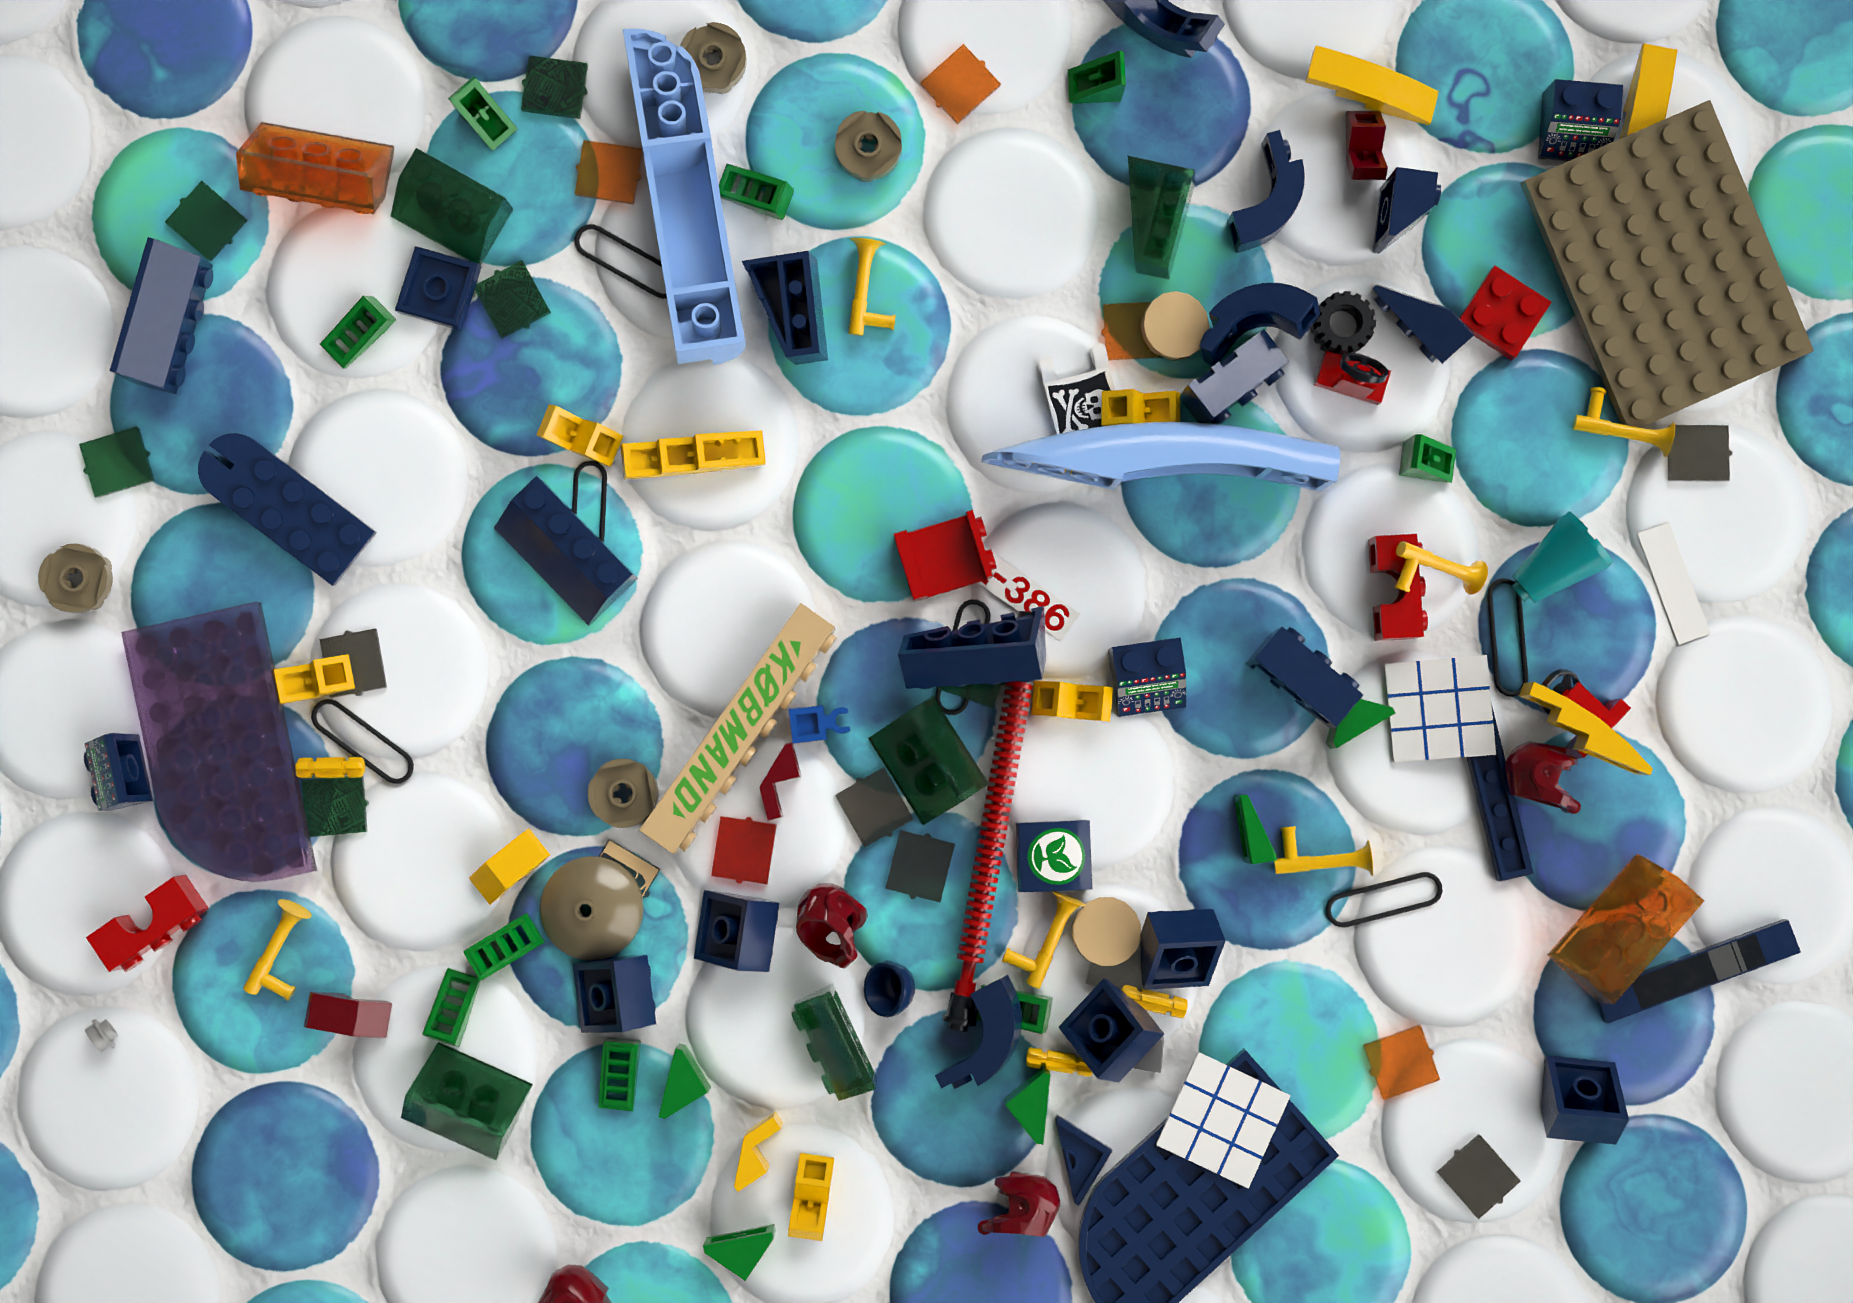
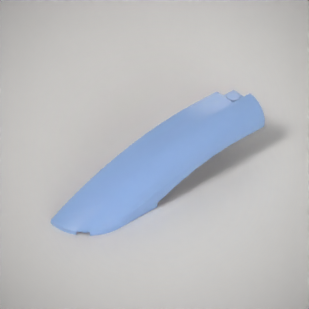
[623,29,746,365]
[981,422,1340,492]

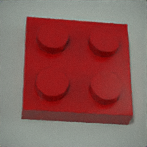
[1459,265,1552,361]

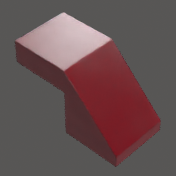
[1346,111,1388,180]
[759,743,802,821]
[304,992,392,1038]

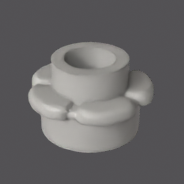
[85,1019,118,1052]

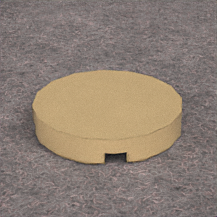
[1141,291,1210,361]
[1072,897,1141,966]

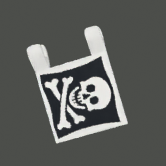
[1037,343,1115,434]

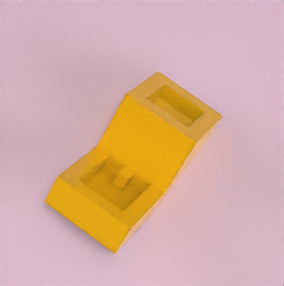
[1101,389,1180,426]
[536,404,623,467]
[272,654,355,705]
[1031,680,1113,722]
[469,828,550,905]
[734,1111,783,1192]
[788,1153,834,1241]

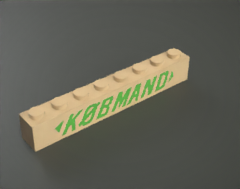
[639,603,837,854]

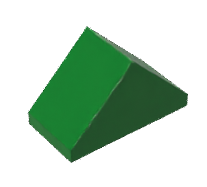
[1068,50,1126,104]
[448,76,518,151]
[1399,434,1456,483]
[1326,699,1396,749]
[658,1043,711,1119]
[1004,1068,1051,1145]
[703,1224,776,1281]

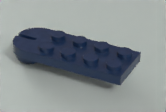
[198,433,377,586]

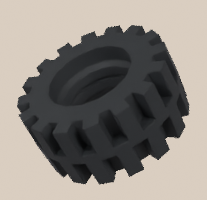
[1310,291,1376,356]

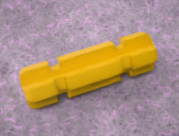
[295,757,365,778]
[1121,985,1188,1019]
[1026,1047,1093,1077]

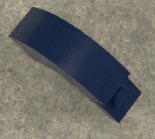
[1103,0,1225,58]
[1227,130,1305,253]
[1199,283,1320,366]
[935,975,1022,1089]

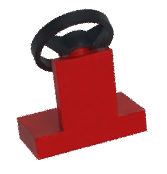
[1314,351,1391,405]
[1538,669,1631,758]

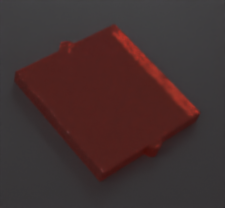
[711,816,777,884]

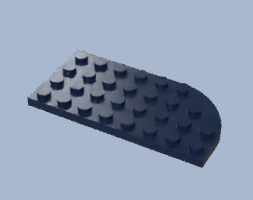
[1078,1048,1340,1303]

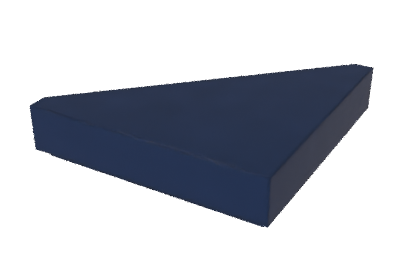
[1055,1114,1113,1206]

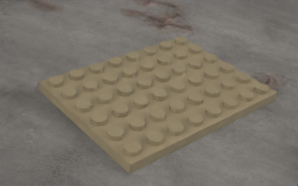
[1520,100,1814,428]

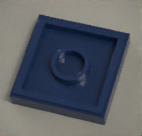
[395,246,482,331]

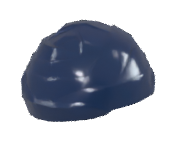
[863,960,915,1018]

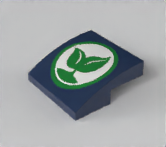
[1016,820,1093,892]

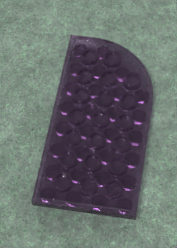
[121,601,317,882]

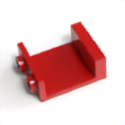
[894,510,997,602]

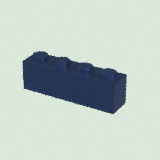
[898,606,1046,689]

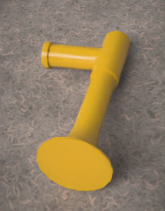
[848,238,896,336]
[1572,387,1675,457]
[1394,541,1488,595]
[1274,826,1373,876]
[1002,891,1086,989]
[243,899,312,1001]

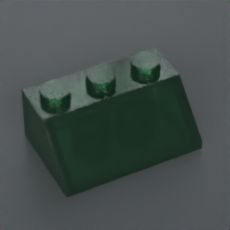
[390,148,513,266]
[868,696,989,825]
[791,983,877,1101]
[401,1042,533,1160]

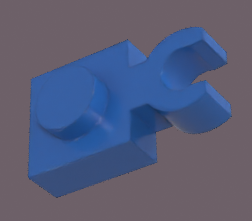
[789,705,851,744]

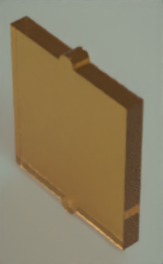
[920,44,1001,125]
[575,140,643,205]
[1101,302,1165,360]
[1363,1025,1440,1100]

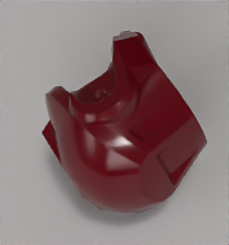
[1505,741,1581,814]
[796,883,868,969]
[978,1171,1061,1237]
[538,1264,612,1303]

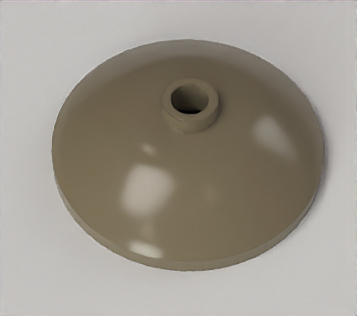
[540,856,644,961]

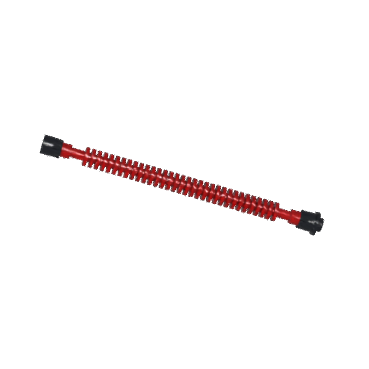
[942,611,1034,1032]

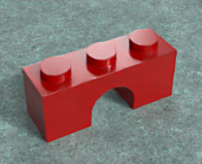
[1368,534,1428,641]
[86,875,209,972]

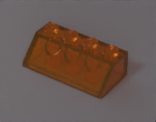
[236,122,394,214]
[1547,854,1704,1004]

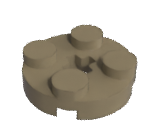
[680,22,747,94]
[835,111,902,182]
[38,544,113,613]
[588,759,659,828]

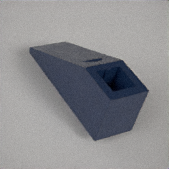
[1372,284,1474,364]

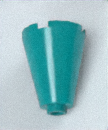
[1511,511,1613,603]

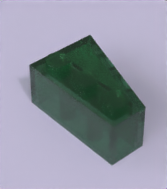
[1128,156,1195,280]

